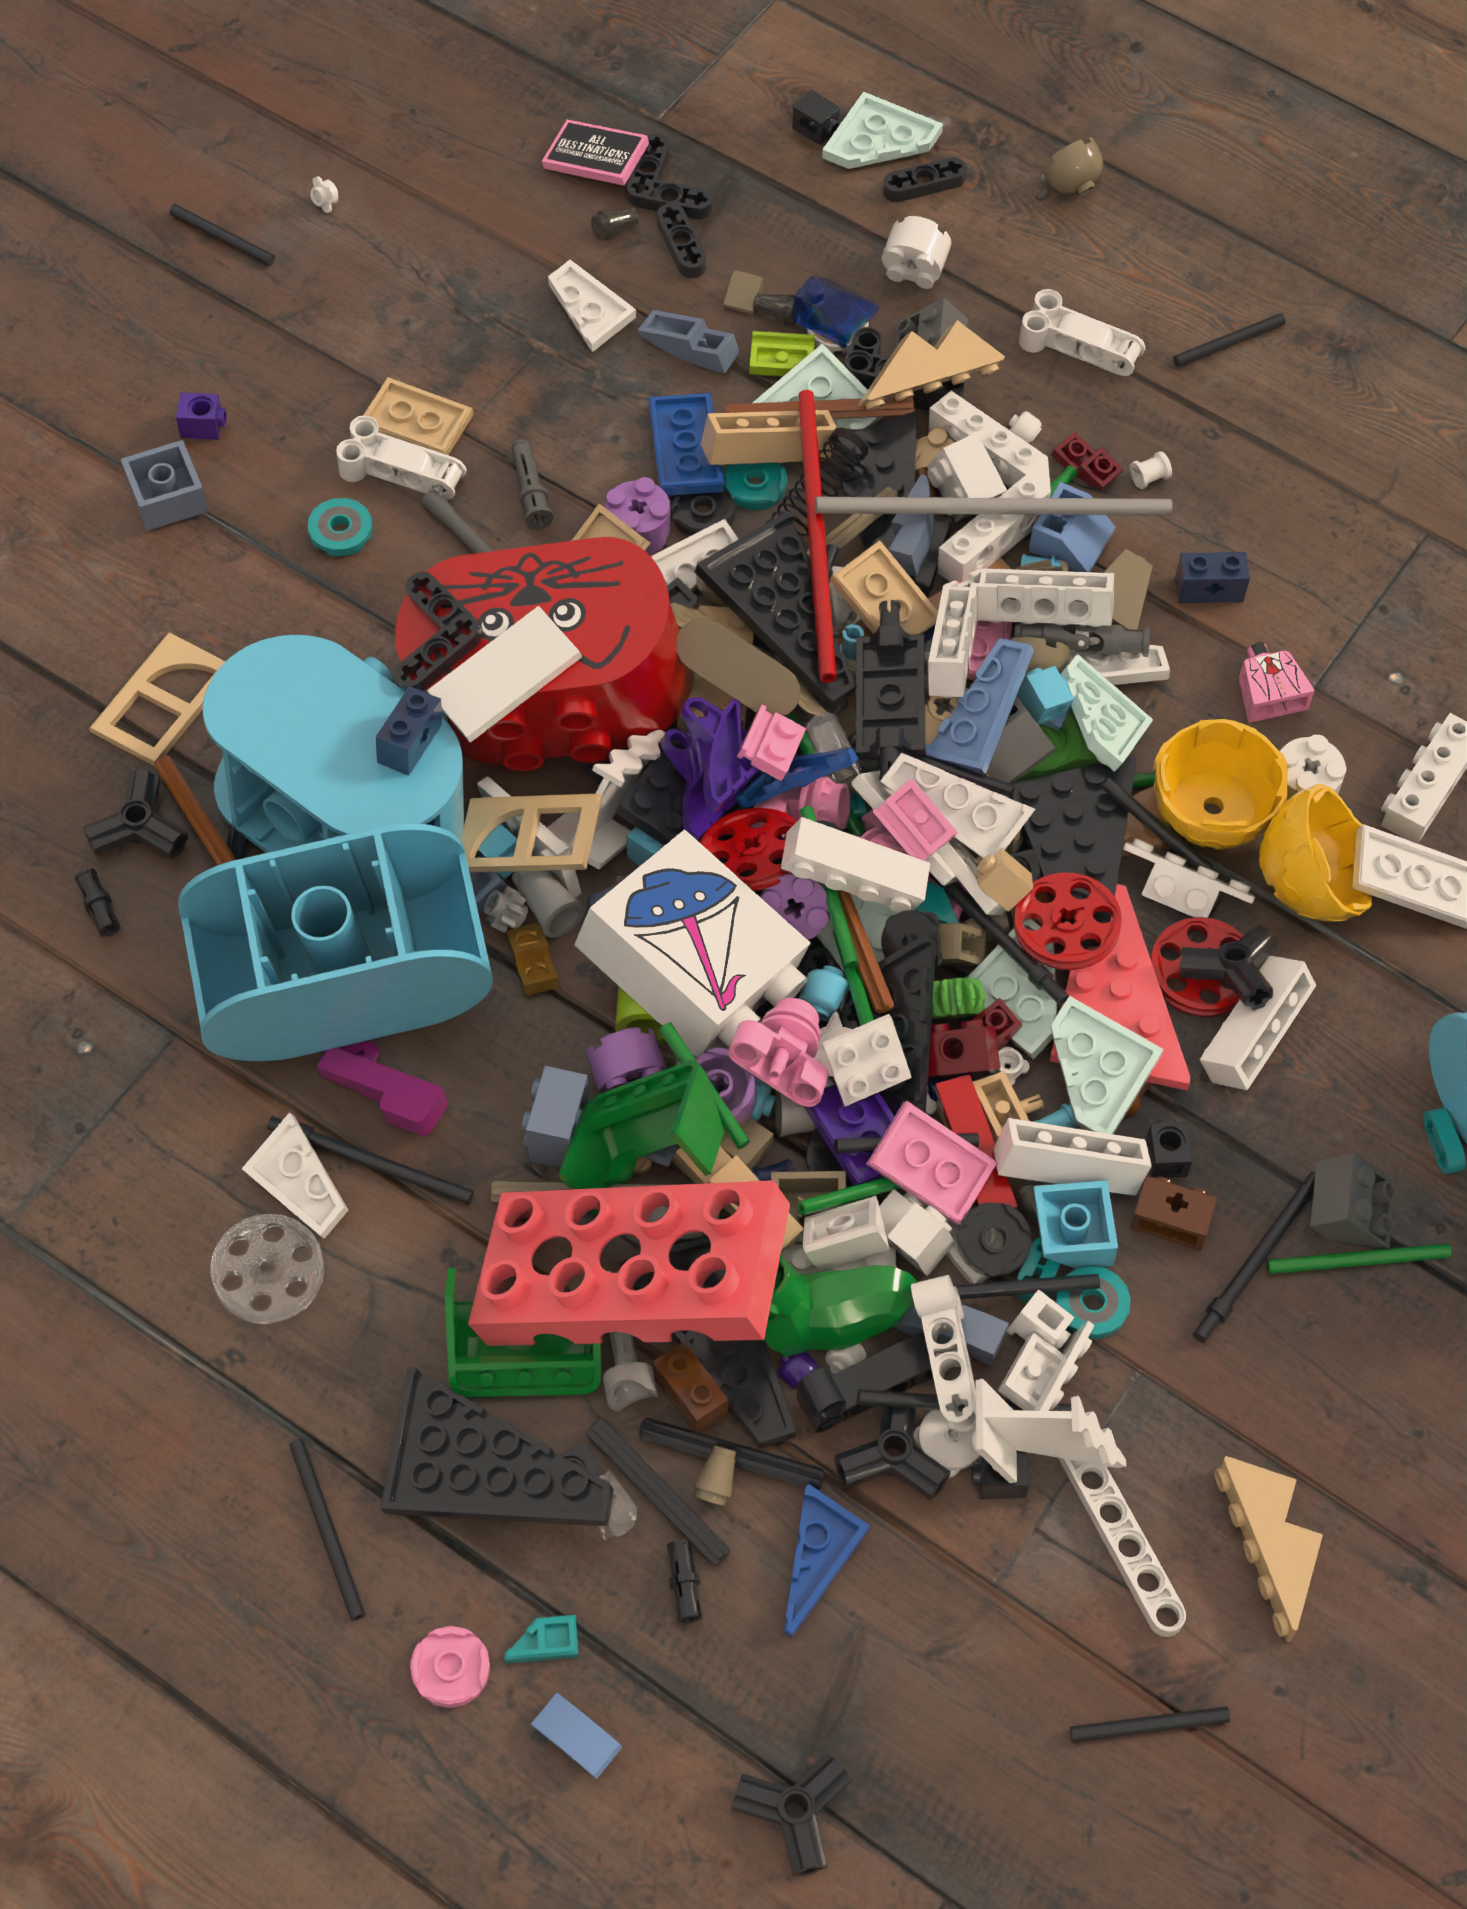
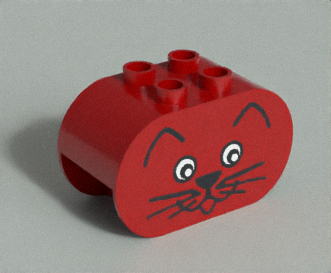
[395,537,694,771]

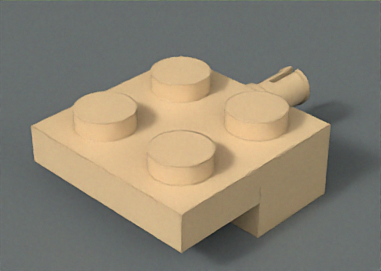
[936,1071,1044,1144]

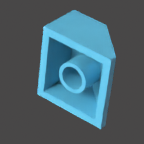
[1033,1180,1118,1269]

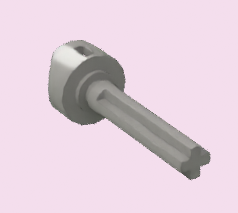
[603,1270,658,1412]

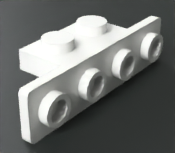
[1123,838,1255,918]
[998,1321,1094,1411]

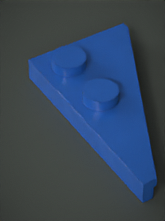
[735,748,858,809]
[784,1484,870,1639]

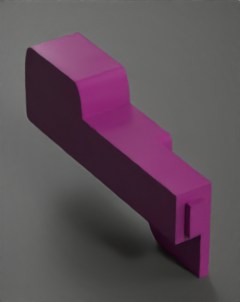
[317,1041,449,1136]

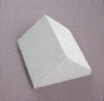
[803,1196,890,1272]

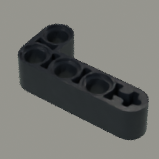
[845,327,964,412]
[796,1333,933,1433]

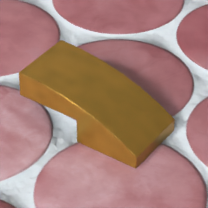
[506,923,560,996]

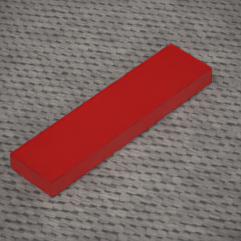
[934,1074,1018,1210]

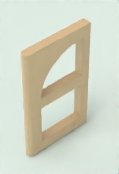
[89,633,226,766]
[461,794,601,872]

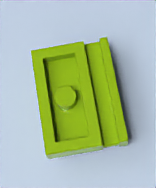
[749,331,815,376]

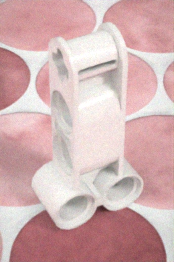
[1019,289,1145,376]
[336,415,467,500]
[911,1275,976,1432]

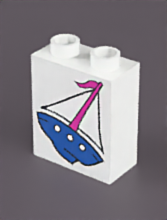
[575,829,810,1057]

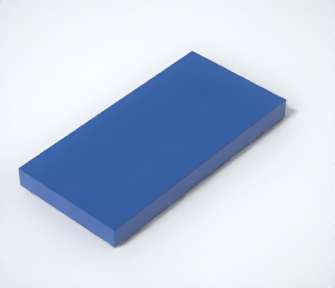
[648,393,724,496]

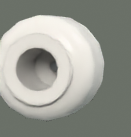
[1008,411,1042,443]
[825,1343,867,1374]

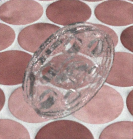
[210,1214,324,1324]

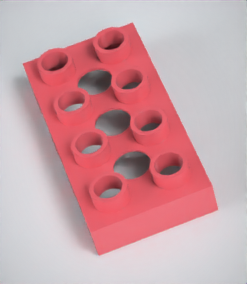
[468,1180,790,1346]

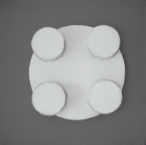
[913,1410,979,1478]

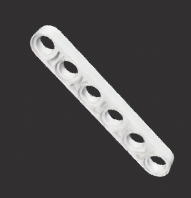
[1058,1458,1186,1637]

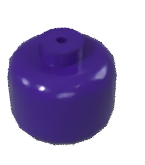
[777,1351,818,1389]

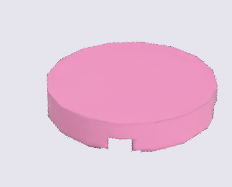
[410,1626,490,1708]

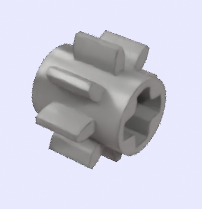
[484,886,528,933]

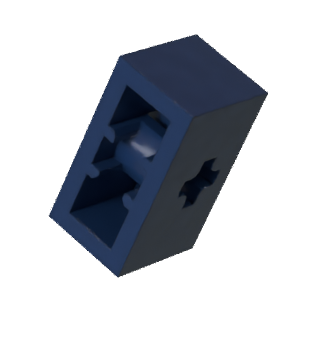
[1175,552,1250,603]
[376,686,442,776]

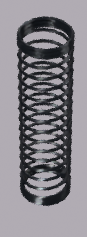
[766,427,868,539]

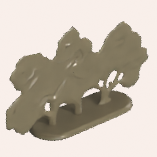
[670,603,829,720]

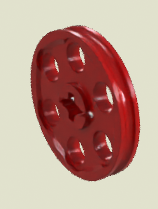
[700,808,797,891]
[1014,873,1122,970]
[1150,917,1243,1017]

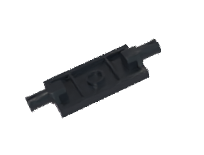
[856,600,926,781]

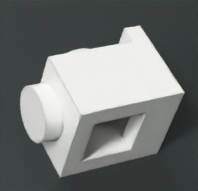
[1007,1289,1074,1351]

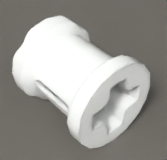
[1130,451,1172,489]

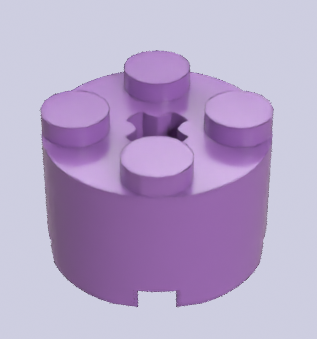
[605,477,670,555]
[760,872,829,940]
[586,1027,667,1094]
[695,1048,757,1131]

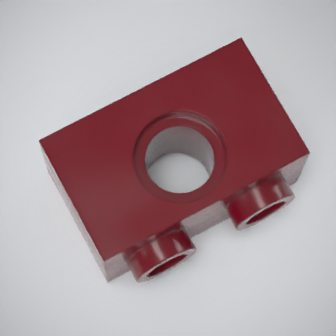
[928,1020,1000,1077]

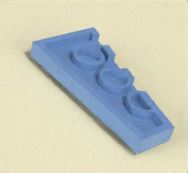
[926,638,1034,774]

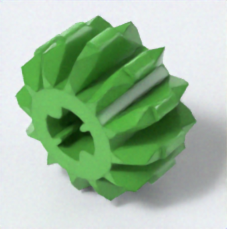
[932,977,985,1020]

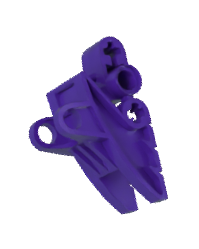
[661,697,763,841]

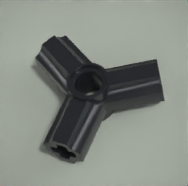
[83,769,189,859]
[1180,925,1278,1010]
[834,1406,951,1501]
[732,1754,852,1876]

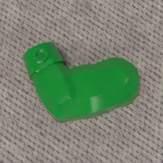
[764,1255,916,1356]

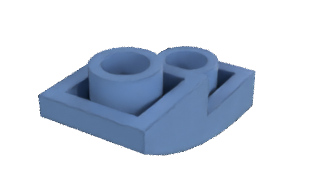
[531,1693,622,1779]

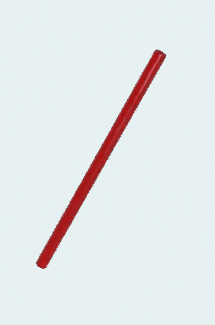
[798,390,837,683]

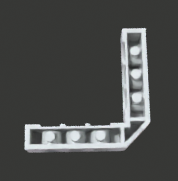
[928,391,1051,583]
[928,568,1114,698]

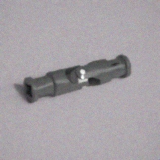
[1014,622,1151,657]

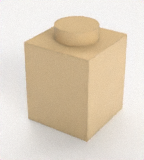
[977,848,1033,912]

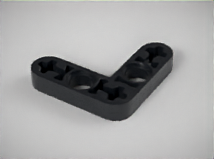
[627,133,712,219]
[394,572,483,692]

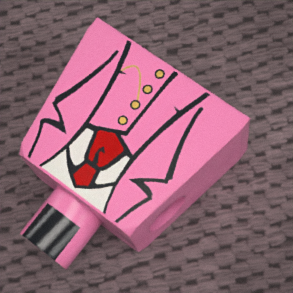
[1239,642,1314,723]

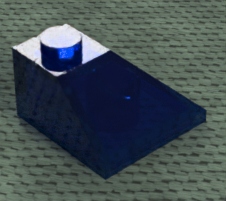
[793,276,879,348]

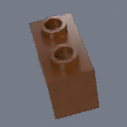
[1130,1176,1217,1251]
[653,1341,728,1433]

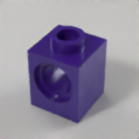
[176,392,227,440]

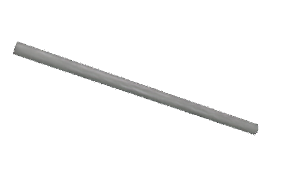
[814,497,1173,515]

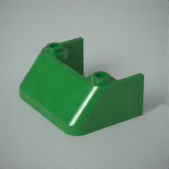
[558,1060,724,1215]
[445,1268,601,1397]

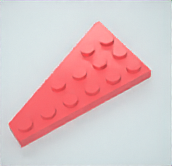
[1050,884,1191,1091]

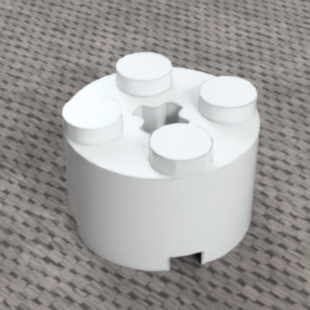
[881,216,951,289]
[1280,735,1346,800]

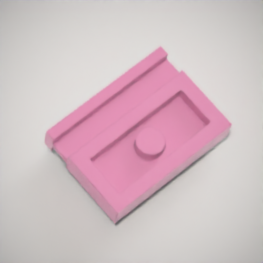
[737,704,806,781]
[873,778,958,861]

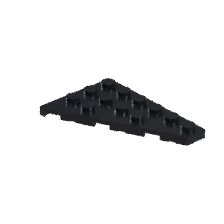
[694,510,856,709]
[822,933,936,1116]
[380,1367,614,1526]

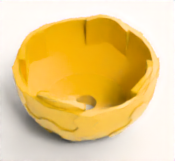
[1153,719,1288,849]
[1259,784,1372,922]

